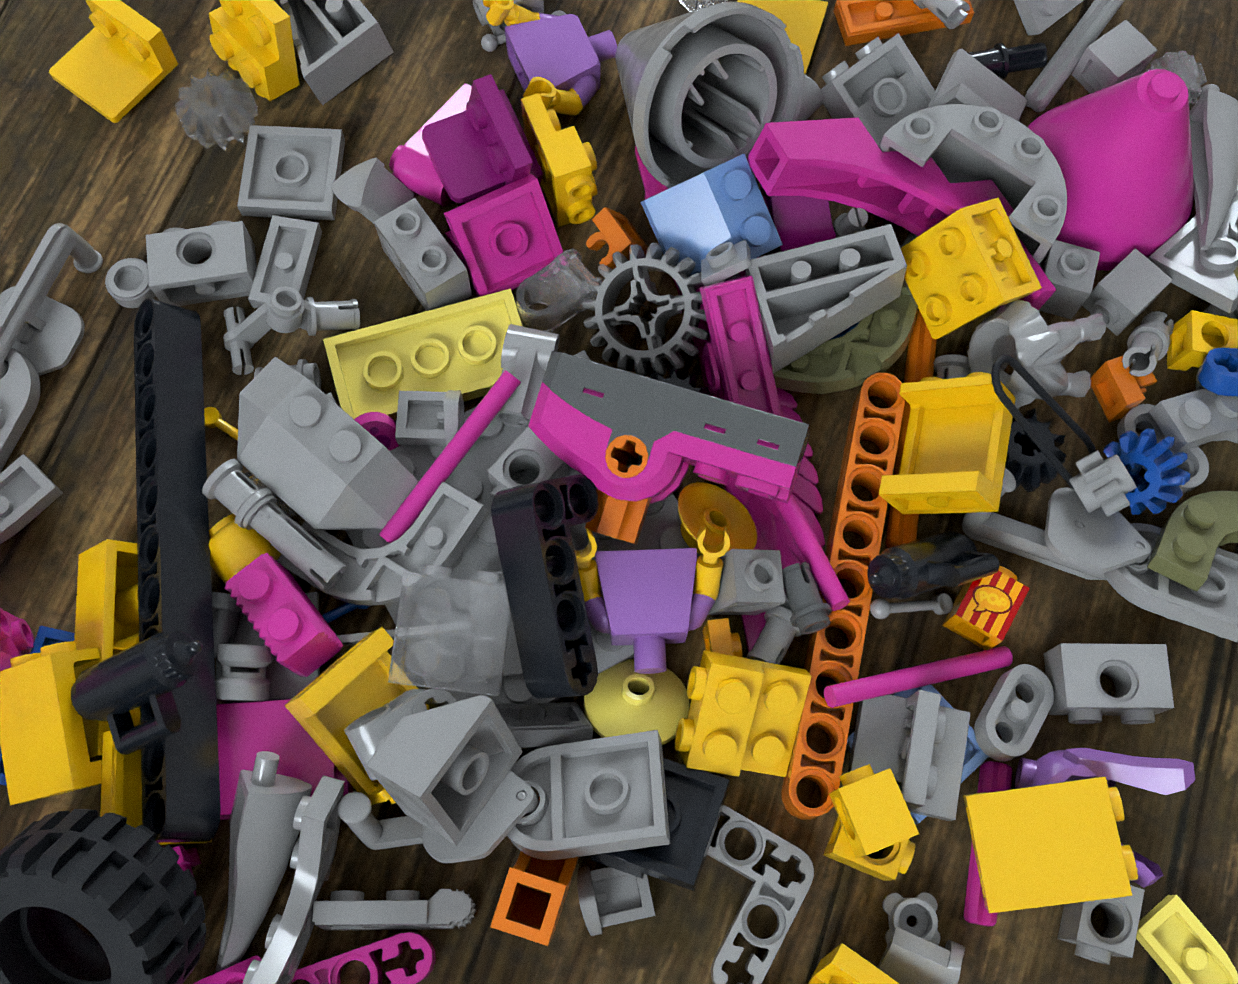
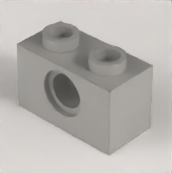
[146,221,257,306]
[1043,643,1174,725]

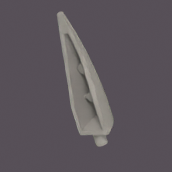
[1189,84,1238,250]
[215,751,312,973]

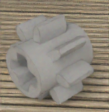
[1069,450,1137,517]

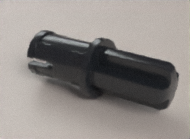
[967,42,1047,80]

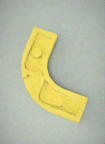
[1136,895,1238,984]

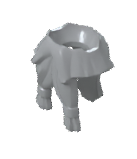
[967,299,1107,409]

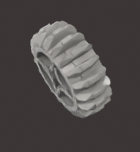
[583,243,710,377]

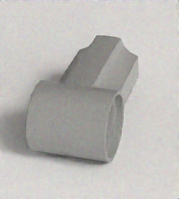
[494,324,559,428]

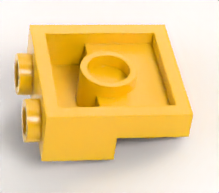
[208,0,299,101]
[521,93,598,227]
[675,650,812,777]

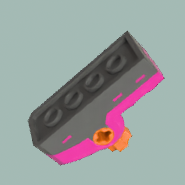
[528,351,810,545]

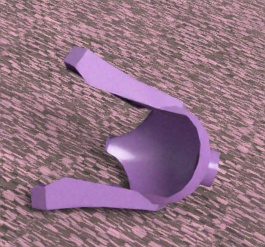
[1015,748,1196,888]

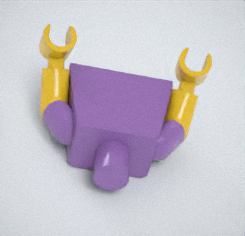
[483,0,617,115]
[574,524,730,674]

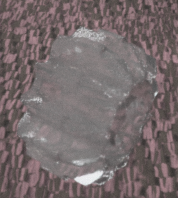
[175,68,258,151]

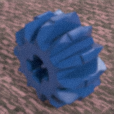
[1103,428,1191,515]

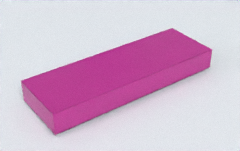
[699,275,783,417]

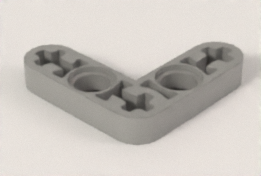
[707,805,814,984]

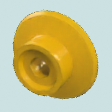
[678,482,757,555]

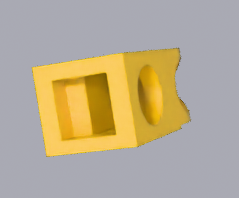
[1167,310,1238,371]

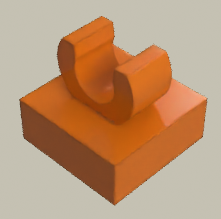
[586,207,648,269]
[1090,356,1157,422]

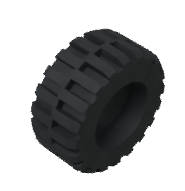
[0,809,206,984]

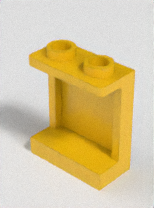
[879,372,1015,514]
[284,627,430,805]
[0,641,102,806]
[963,777,1138,913]

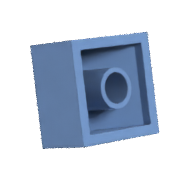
[641,154,783,291]

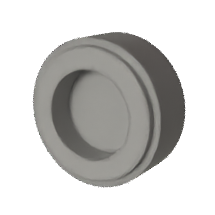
[105,258,156,308]

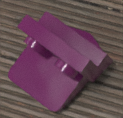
[422,74,544,203]

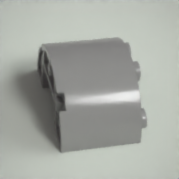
[879,104,1067,265]

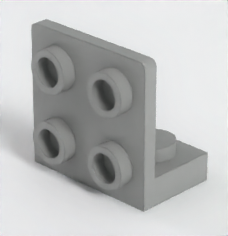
[928,49,1027,121]

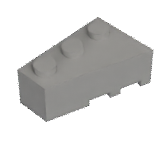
[745,224,907,374]

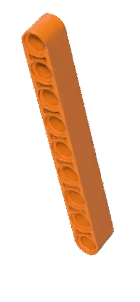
[782,372,905,820]

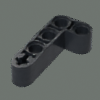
[491,474,599,699]

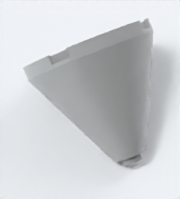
[615,2,804,189]

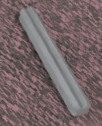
[1025,0,1125,112]

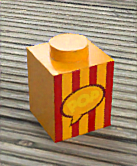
[942,566,1030,650]

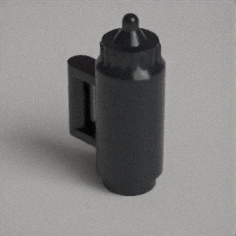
[867,531,1000,599]
[71,631,203,755]

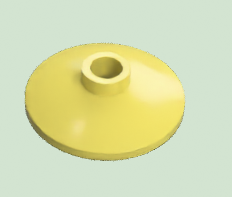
[584,659,690,745]

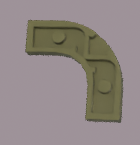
[774,280,919,394]
[1147,491,1238,592]

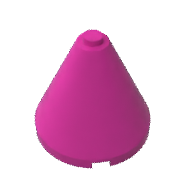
[1027,69,1194,271]

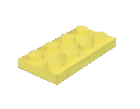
[323,288,522,421]

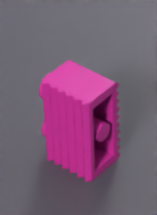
[225,553,344,677]

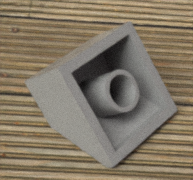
[366,694,522,846]

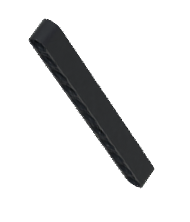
[134,298,221,843]

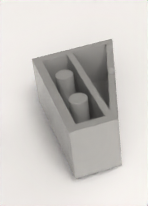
[279,0,393,105]

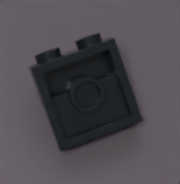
[589,758,730,891]

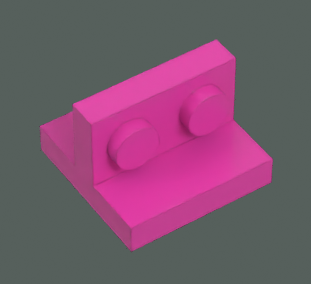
[444,174,567,297]

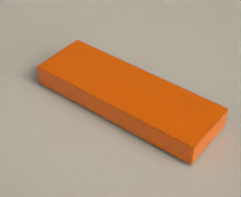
[834,0,974,46]

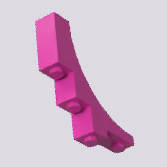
[747,117,1056,310]

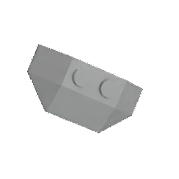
[237,357,419,530]

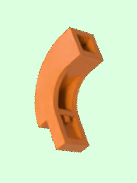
[490,797,579,946]

